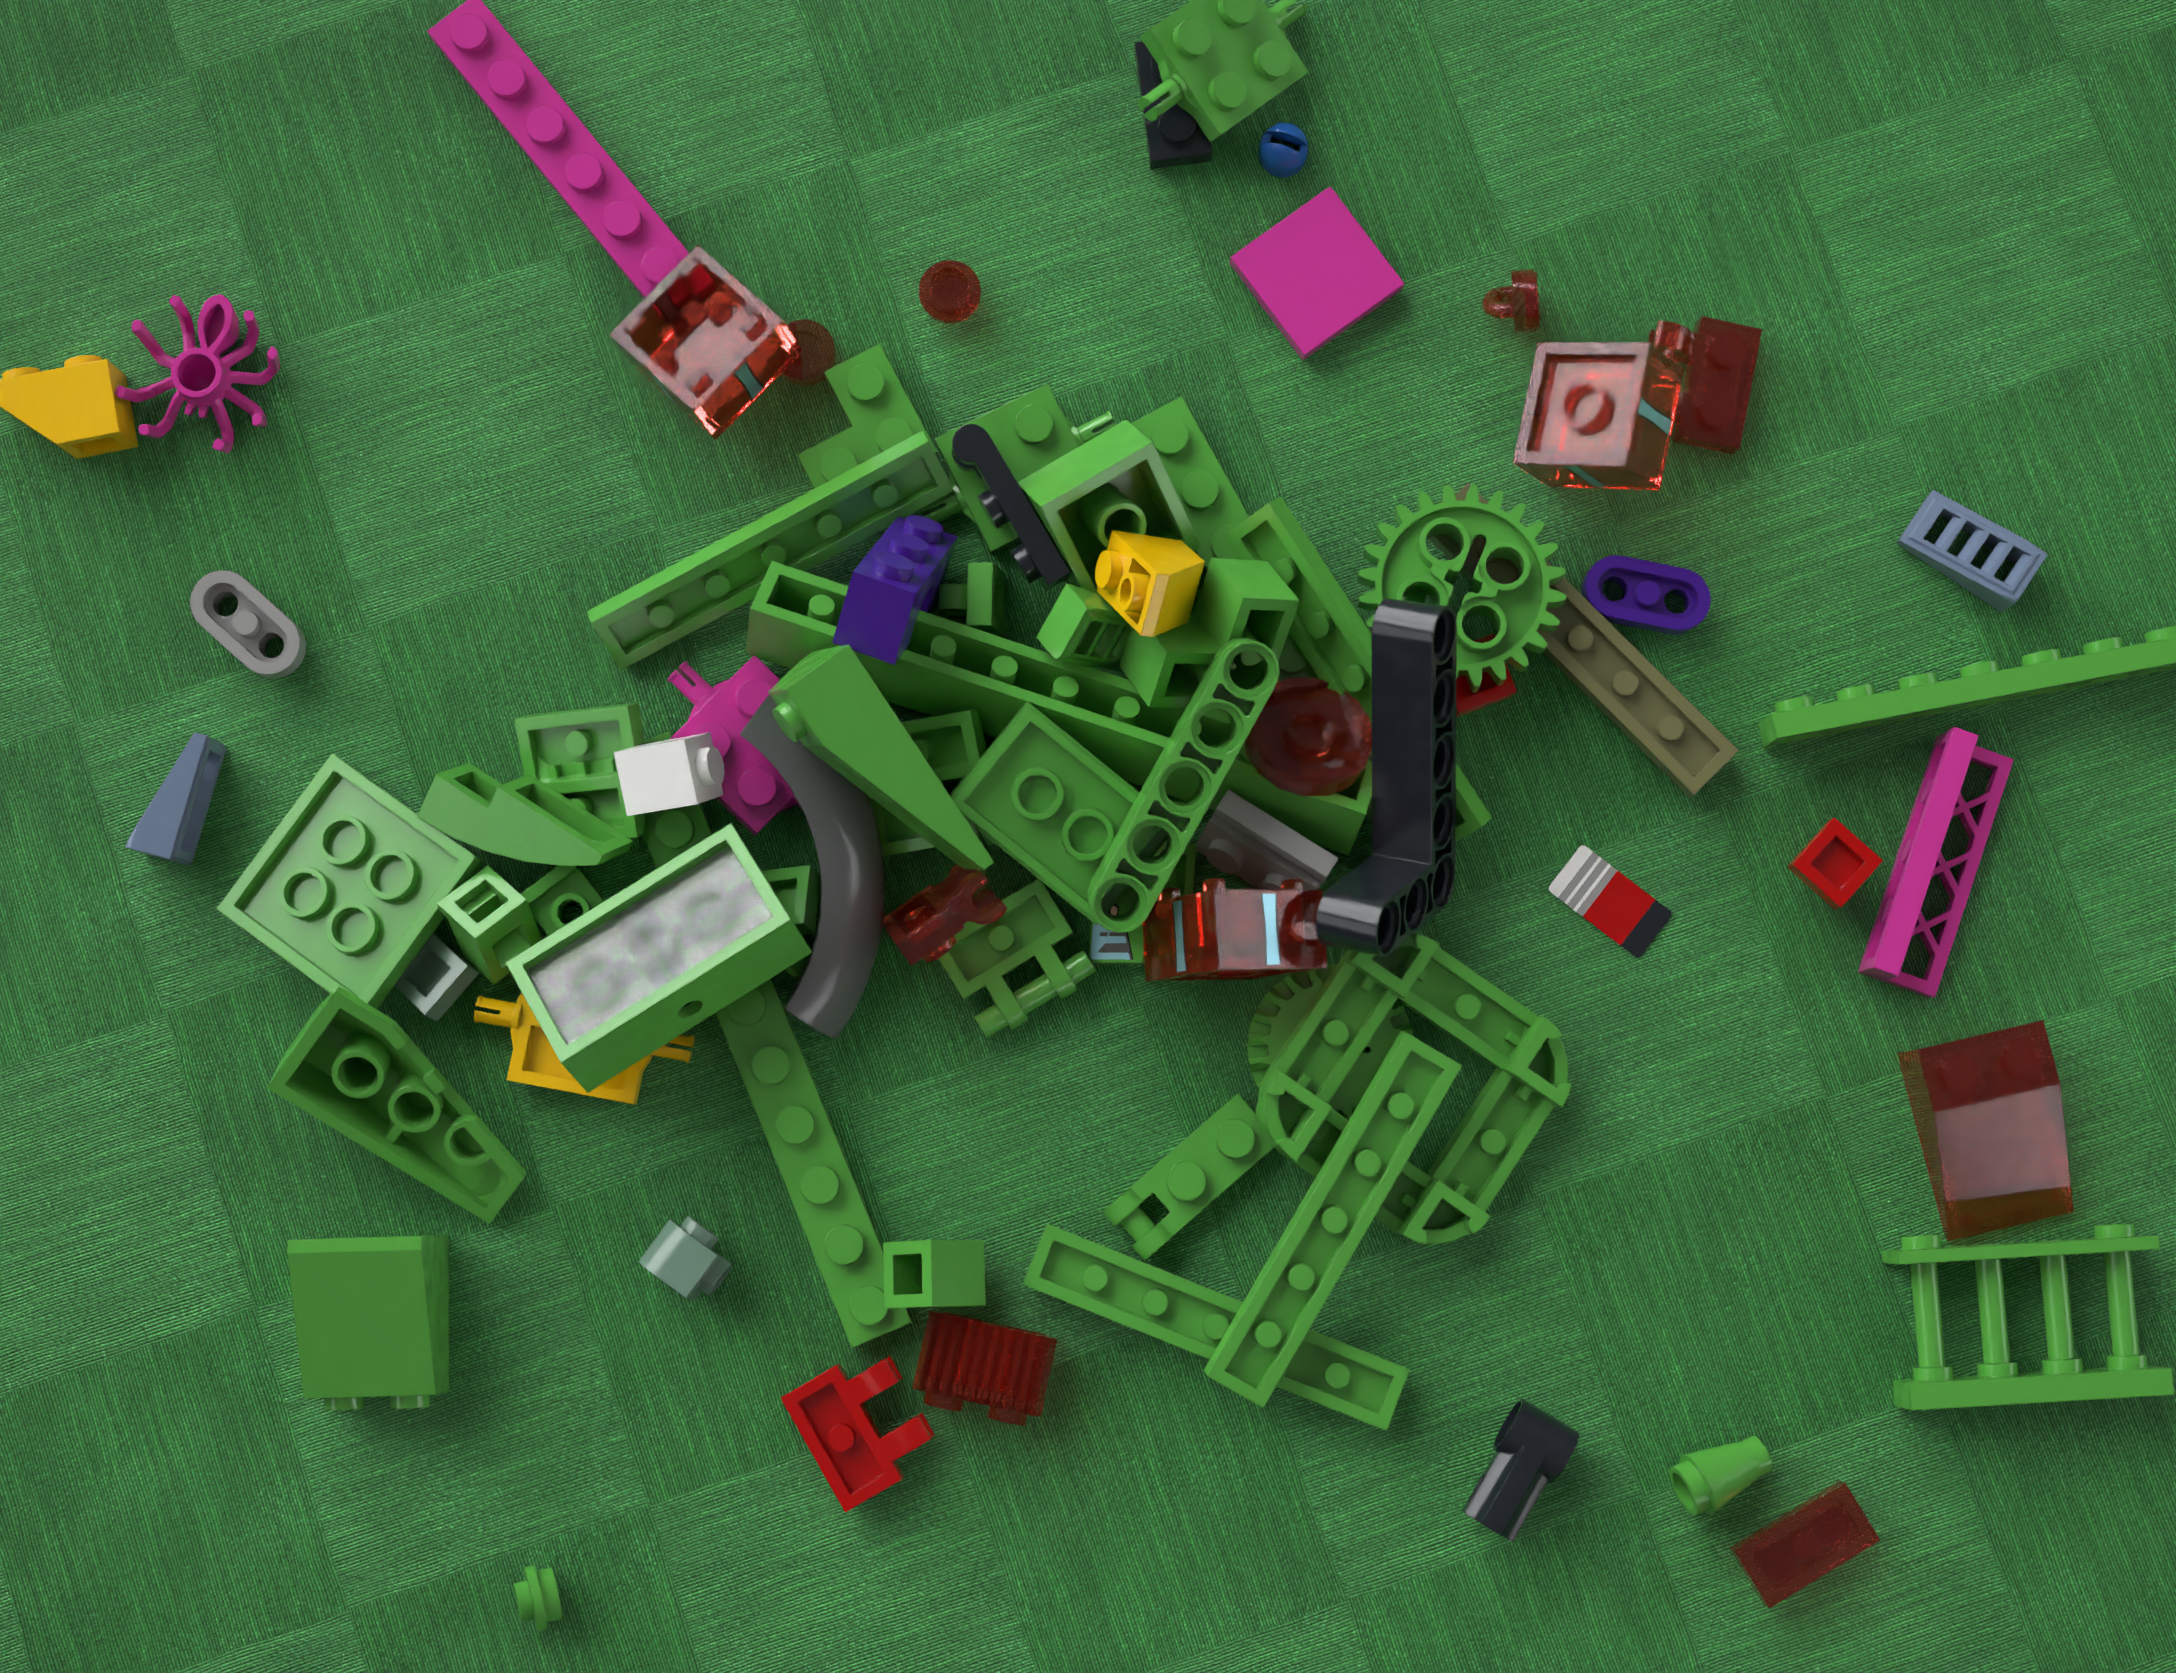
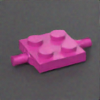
[667,655,802,836]

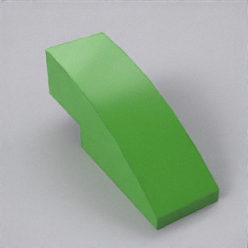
[417,763,633,866]

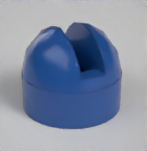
[1258,123,1309,177]

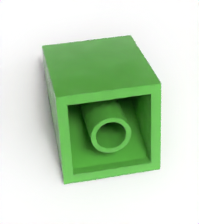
[287,1235,449,1410]

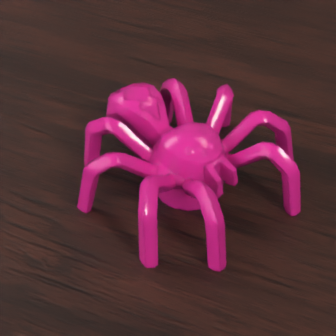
[115,294,281,454]

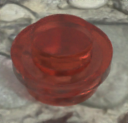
[919,260,981,324]

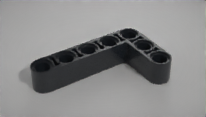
[1316,599,1457,957]

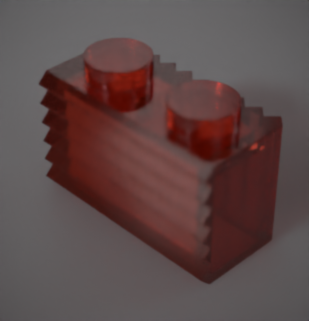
[912,1309,1058,1426]

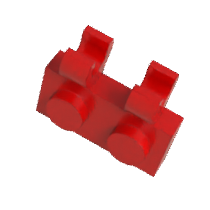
[781,1356,935,1513]

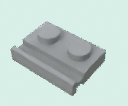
[1196,790,1338,915]

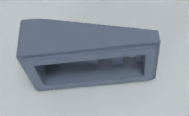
[1896,490,2047,612]
[125,732,226,866]

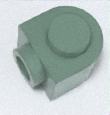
[639,1216,732,1300]

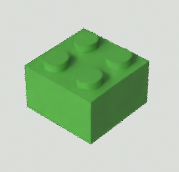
[1017,420,1201,593]

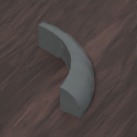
[740,681,886,1039]

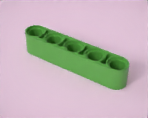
[1087,637,1280,933]

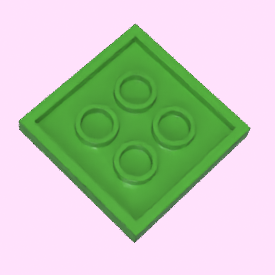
[217,754,484,1009]

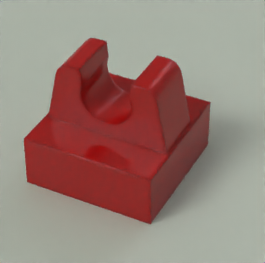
[1787,817,1883,910]

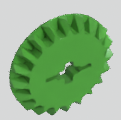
[1247,964,1413,1120]

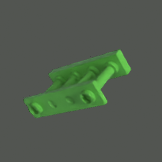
[1881,1223,2174,1410]

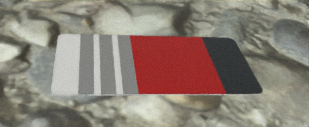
[1549,845,1671,957]

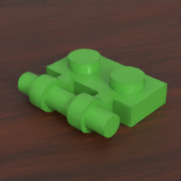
[930,879,1096,1038]

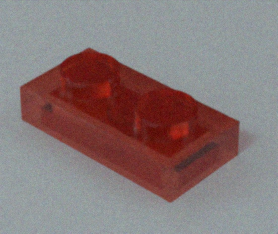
[1729,1481,1880,1609]

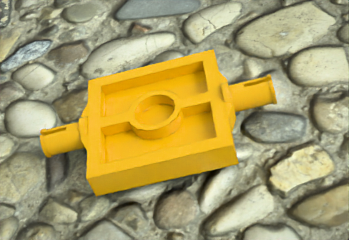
[474,993,695,1105]

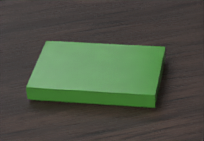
[950,701,1167,925]

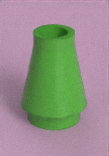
[1669,1435,1772,1516]

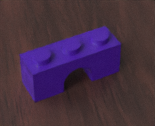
[832,515,957,665]

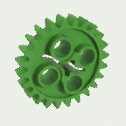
[1357,484,1566,692]

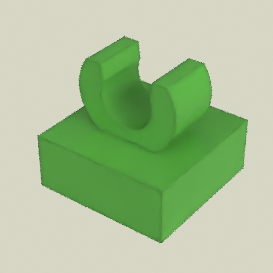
[939,562,1007,637]

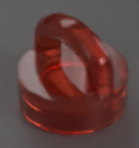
[1482,268,1540,333]

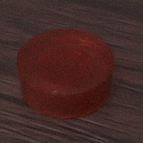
[772,319,836,386]

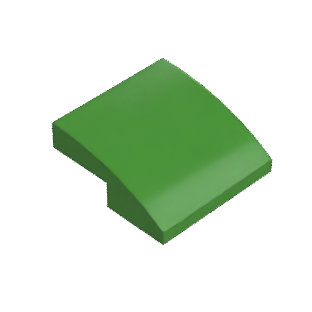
[514,702,645,838]

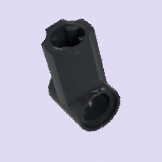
[1462,1398,1579,1542]

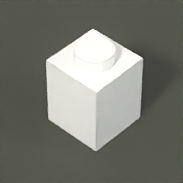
[614,732,725,816]

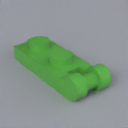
[1102,1093,1274,1261]

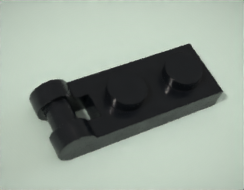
[952,424,1070,592]

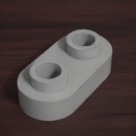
[190,570,306,679]

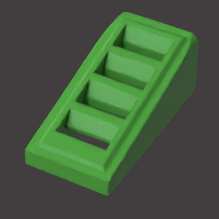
[1036,583,1132,671]

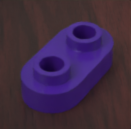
[1581,555,1711,635]

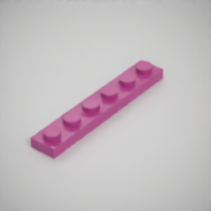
[427,0,708,318]

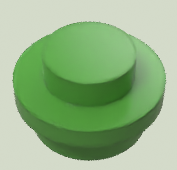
[513,1565,562,1632]

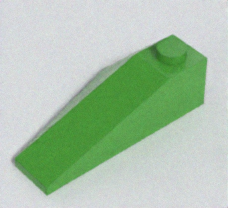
[768,644,994,870]
[267,986,526,1224]

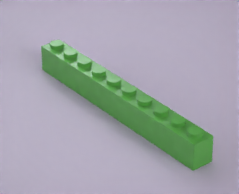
[746,561,1372,855]

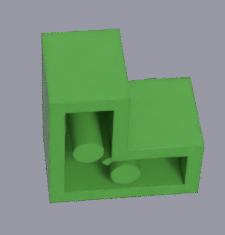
[1119,558,1300,708]

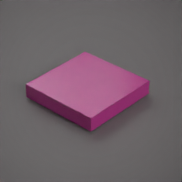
[1229,186,1404,361]

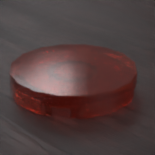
[1244,678,1372,796]

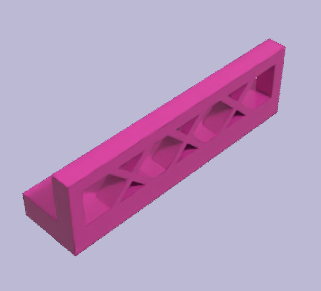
[1858,727,2014,998]

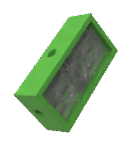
[505,823,812,1093]

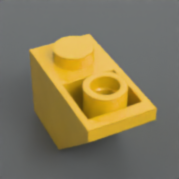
[0,355,138,459]
[1095,530,1205,637]

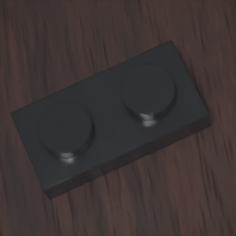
[1134,41,1212,169]

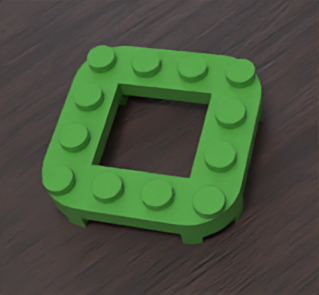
[1256,934,1572,1244]

